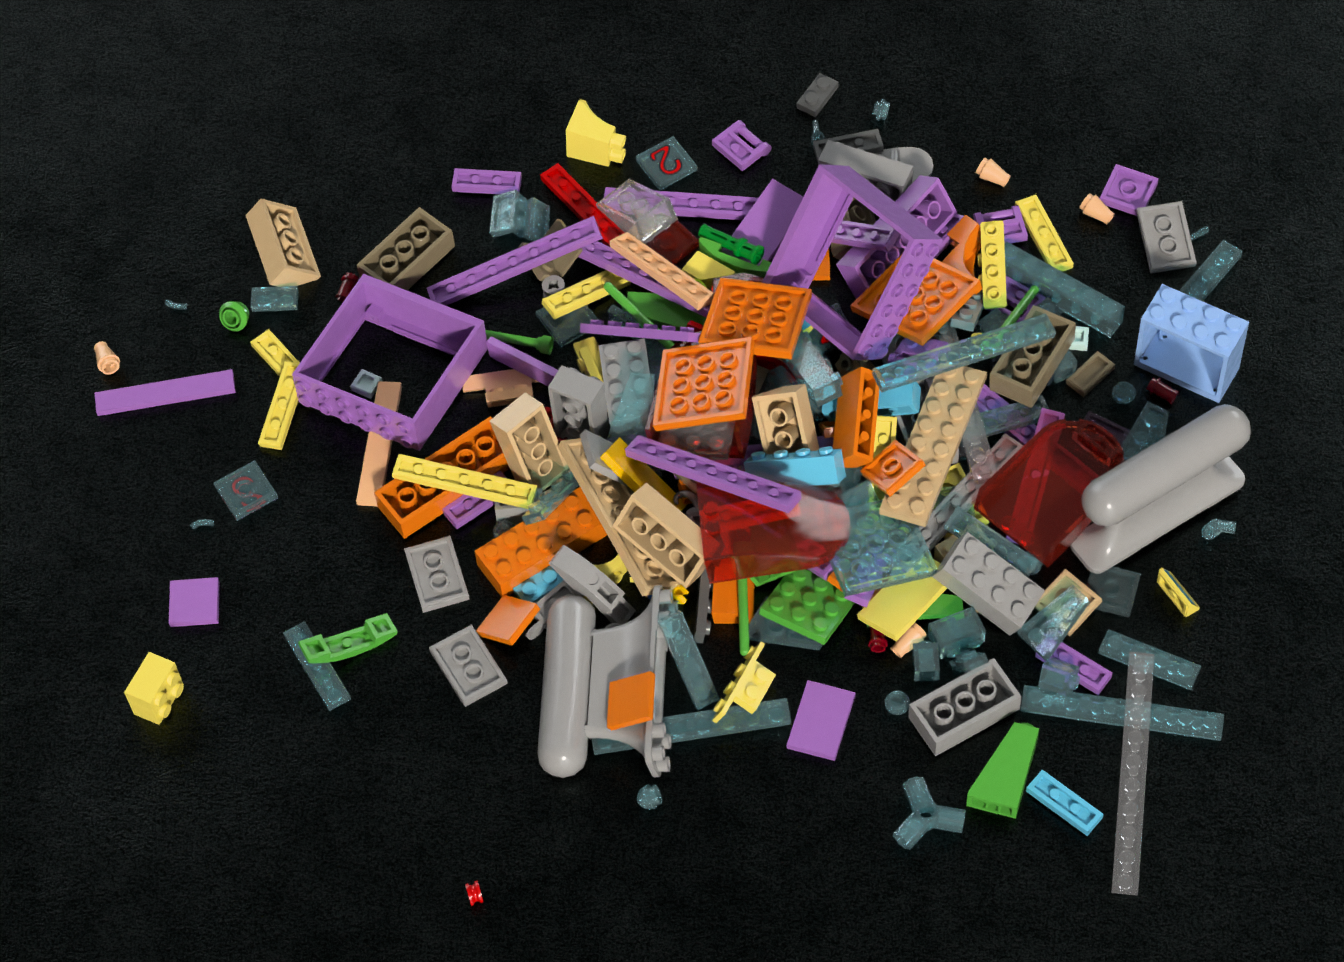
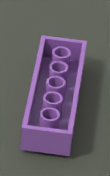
[836,175,957,299]

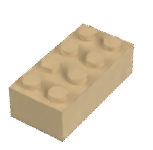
[490,392,569,491]
[612,482,721,588]

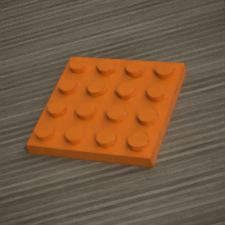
[851,255,982,346]
[699,278,812,360]
[652,337,755,431]

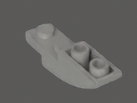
[548,545,636,625]

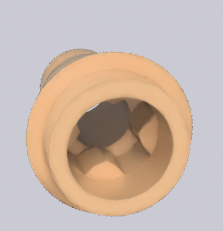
[976,158,1011,187]
[1079,194,1115,225]
[94,341,120,374]
[891,623,927,658]

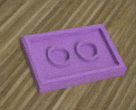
[787,680,855,761]

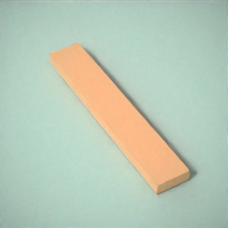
[610,232,715,310]
[356,381,402,507]

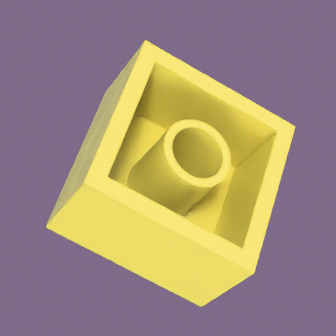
[124,652,184,725]

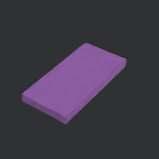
[722,179,803,266]

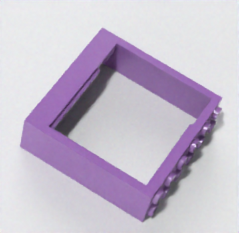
[762,164,943,360]
[292,274,488,451]

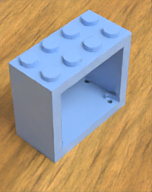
[1134,284,1249,403]

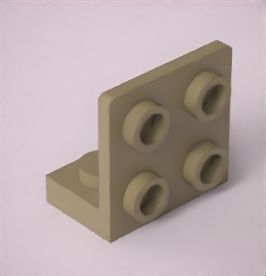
[518,219,582,281]

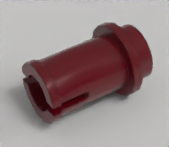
[336,273,358,302]
[1147,377,1179,404]
[868,626,888,653]

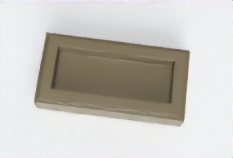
[1066,351,1115,397]

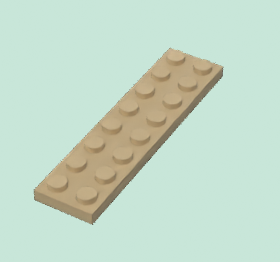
[879,360,987,527]
[558,436,681,596]

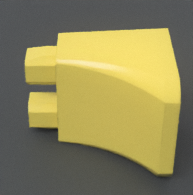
[566,99,626,167]

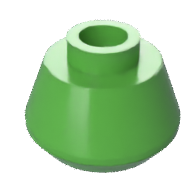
[219,301,249,331]

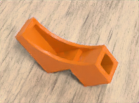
[942,215,983,295]

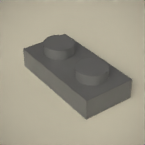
[797,73,838,117]

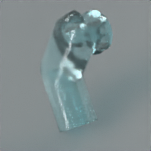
[1202,519,1236,540]

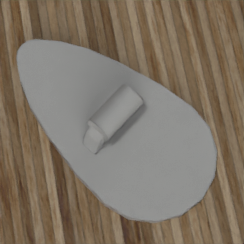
[873,147,933,183]

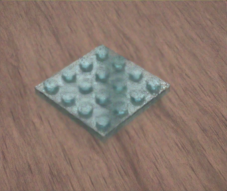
[812,500,938,597]

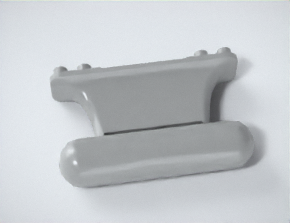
[1070,404,1251,574]
[537,585,678,778]

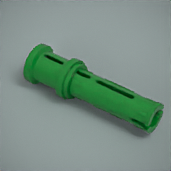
[698,224,764,265]

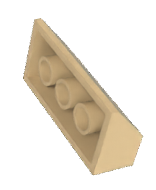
[246,199,321,289]
[752,384,819,454]

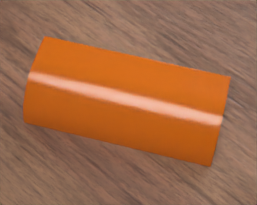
[833,366,881,468]
[712,528,755,624]

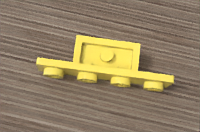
[978,221,1007,309]
[573,337,608,412]
[712,641,776,723]

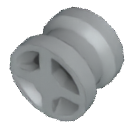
[542,275,565,298]

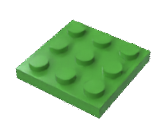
[759,567,855,645]

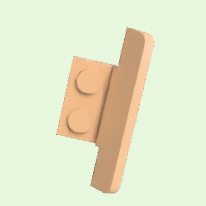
[463,369,538,408]

